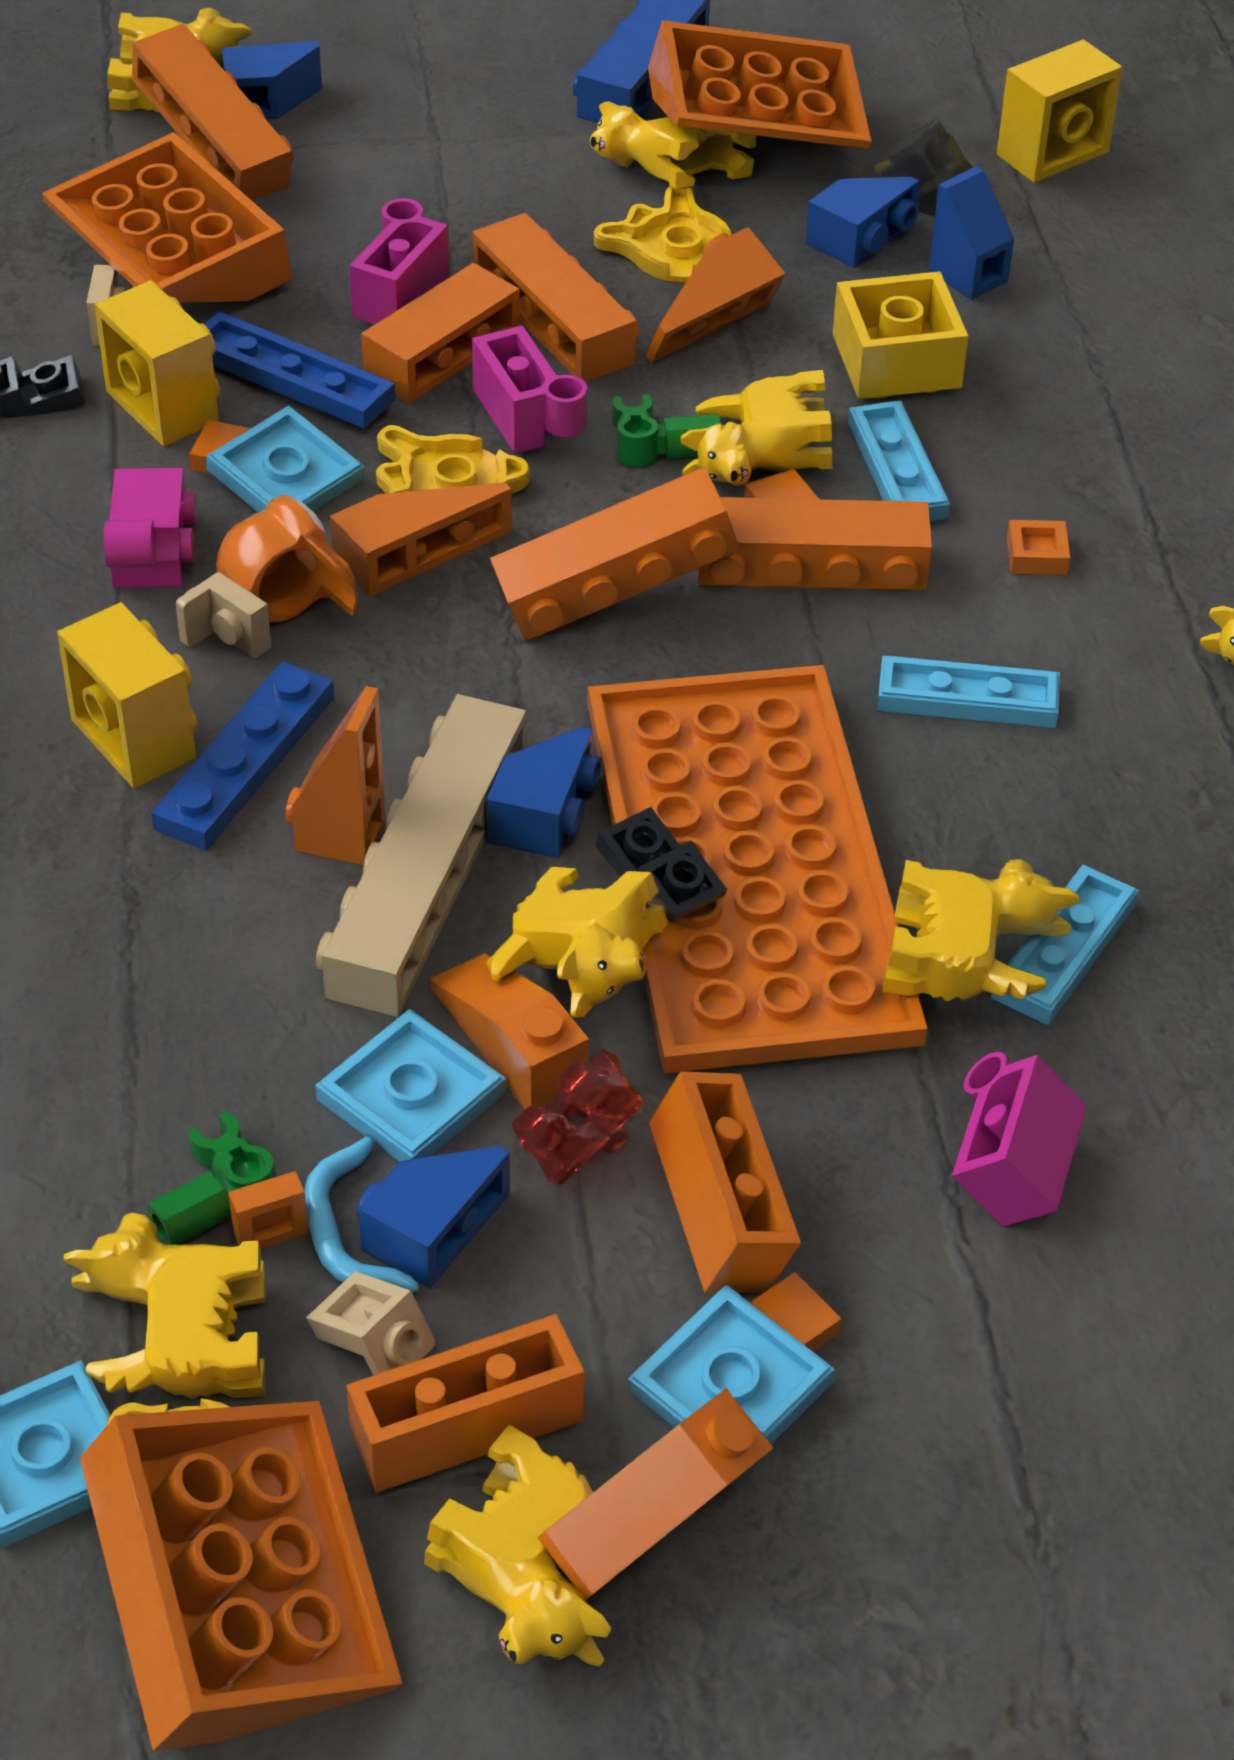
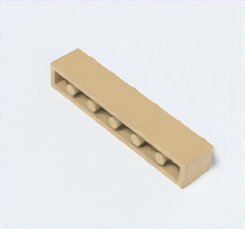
[316,694,527,1017]

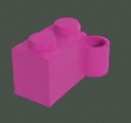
[349,198,450,325]
[472,325,588,454]
[104,468,197,587]
[952,1052,1087,1227]

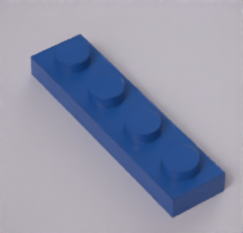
[204,311,395,429]
[151,661,334,851]

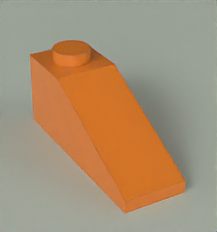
[645,227,786,364]
[330,482,512,597]
[285,686,386,865]
[429,953,589,1118]
[537,1388,773,1600]

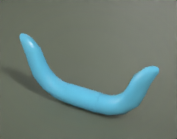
[304,1136,419,1293]

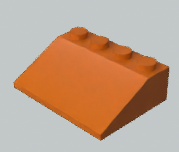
[648,20,872,149]
[42,132,292,303]
[80,1401,403,1752]

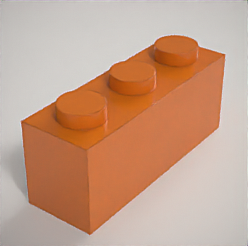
[361,262,520,404]
[649,1072,801,1293]
[346,1314,585,1494]

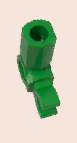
[612,394,721,467]
[147,1111,276,1245]

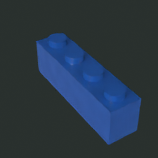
[573,0,710,123]

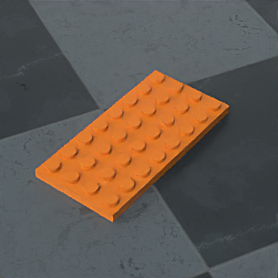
[587,665,928,1074]

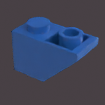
[222,41,322,119]
[929,166,1014,300]
[805,177,919,268]
[486,727,601,858]

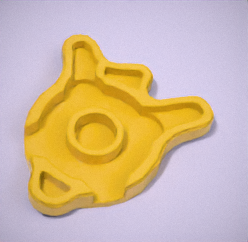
[594,186,732,283]
[376,425,530,494]

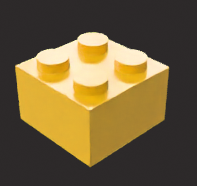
[996,39,1123,183]
[833,271,969,399]
[94,280,220,447]
[57,602,198,789]

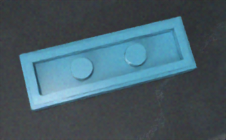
[848,401,950,522]
[877,655,1060,728]
[991,864,1139,1026]

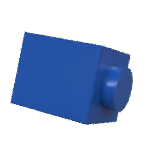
[357,1146,510,1289]

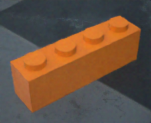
[132,23,294,201]
[472,213,639,383]
[490,467,740,642]
[698,497,932,590]

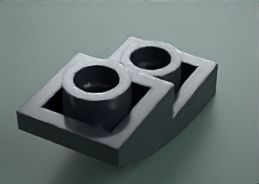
[0,355,86,417]
[595,807,727,923]

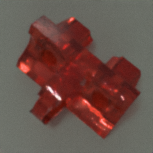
[512,1049,645,1185]

